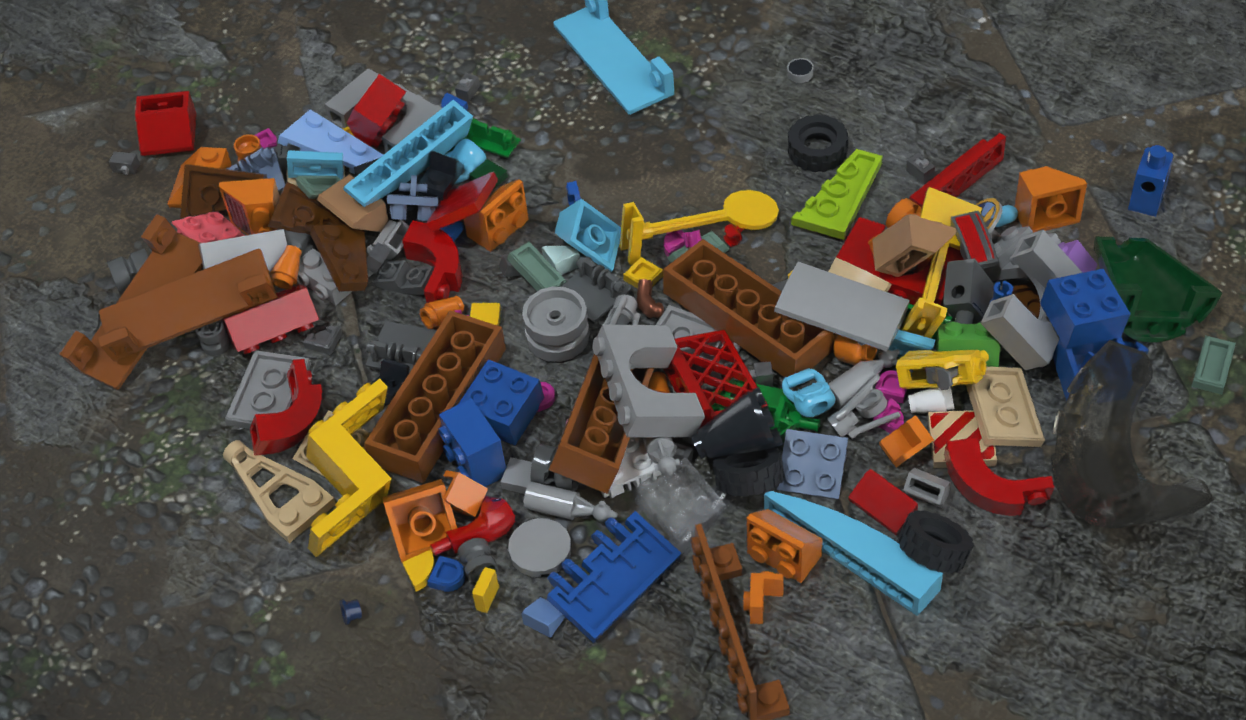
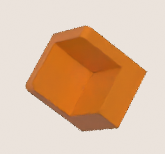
[879,415,934,468]
[443,470,488,517]

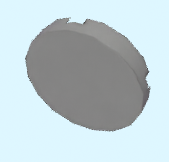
[508,518,571,577]

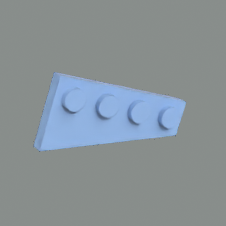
[278,109,383,174]

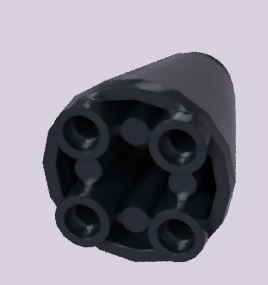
[691,387,783,459]

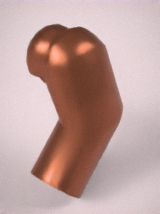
[636,279,664,318]

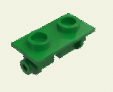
[464,118,521,158]

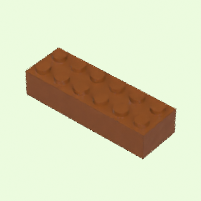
[663,239,835,377]
[364,310,506,483]
[549,354,654,494]

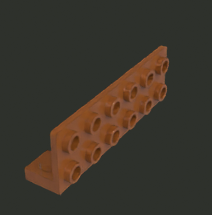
[59,214,203,390]
[98,248,277,361]
[691,523,790,720]

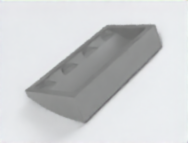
[774,262,910,351]

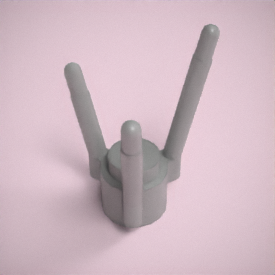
[596,295,641,337]
[827,375,901,439]

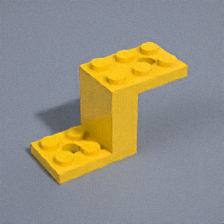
[306,378,391,557]

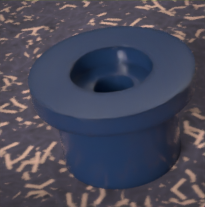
[340,599,362,625]

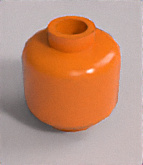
[833,333,878,365]

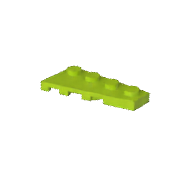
[791,149,883,240]

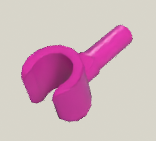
[683,230,702,248]

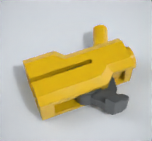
[896,350,989,390]

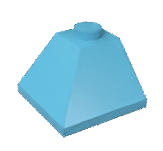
[555,199,621,272]

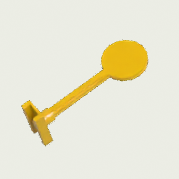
[619,190,779,265]

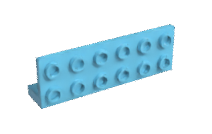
[553,0,675,114]

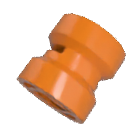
[234,134,261,163]

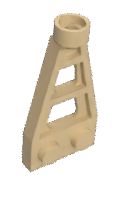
[223,440,336,543]

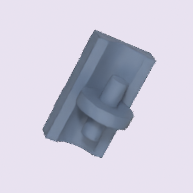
[387,175,438,221]

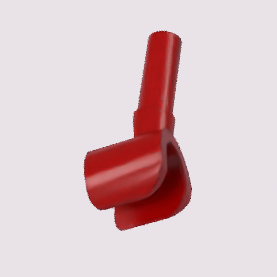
[723,224,745,247]

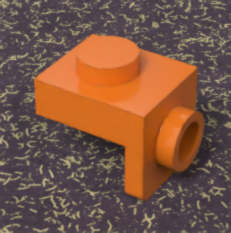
[743,571,784,624]

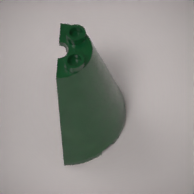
[1094,236,1222,342]

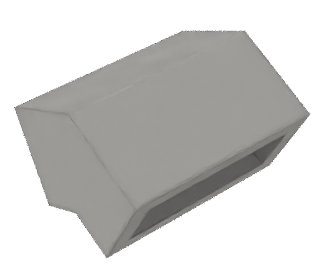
[373,219,409,260]
[903,468,951,508]

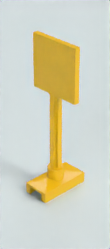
[900,187,982,338]

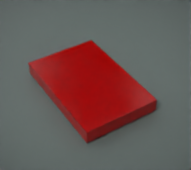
[426,172,498,232]

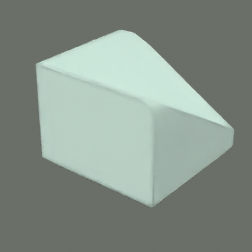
[542,245,580,276]

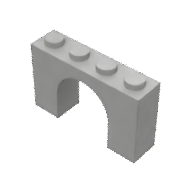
[325,69,442,153]
[981,230,1083,371]
[593,324,705,438]

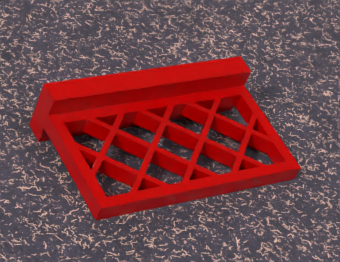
[663,329,768,433]

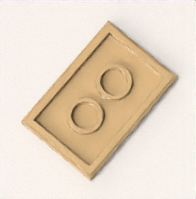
[966,367,1045,447]

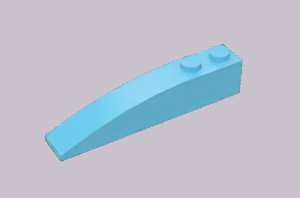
[343,100,473,207]
[764,491,943,616]

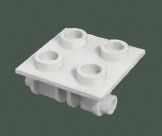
[601,437,661,498]

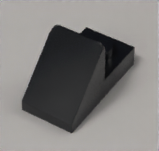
[418,151,464,201]

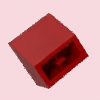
[347,74,407,148]
[135,91,197,156]

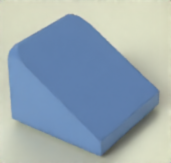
[521,597,565,638]

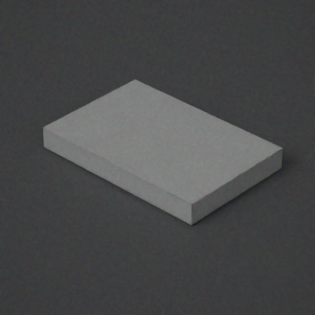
[198,229,287,289]
[656,305,742,380]
[225,350,311,429]

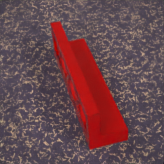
[909,133,1006,208]

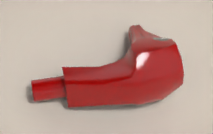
[430,496,516,556]

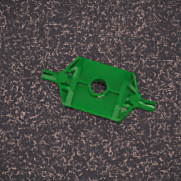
[712,379,820,448]

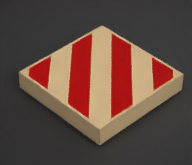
[927,410,997,469]

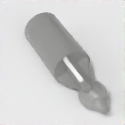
[828,349,900,409]
[641,437,680,475]
[524,481,618,524]

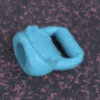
[445,138,487,184]
[782,368,836,417]

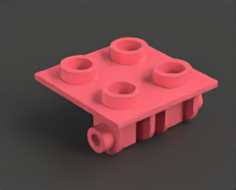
[172,211,245,243]

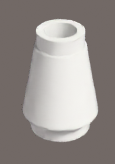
[908,387,954,413]

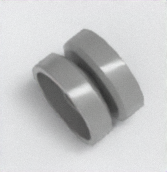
[522,286,590,362]

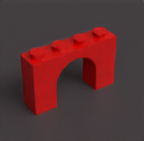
[836,217,964,307]

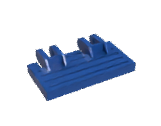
[547,511,682,643]

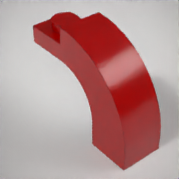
[402,220,462,303]
[250,359,322,455]
[944,437,1054,516]

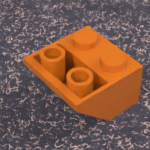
[464,179,529,252]
[746,509,823,583]

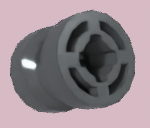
[195,319,230,356]
[458,538,498,583]

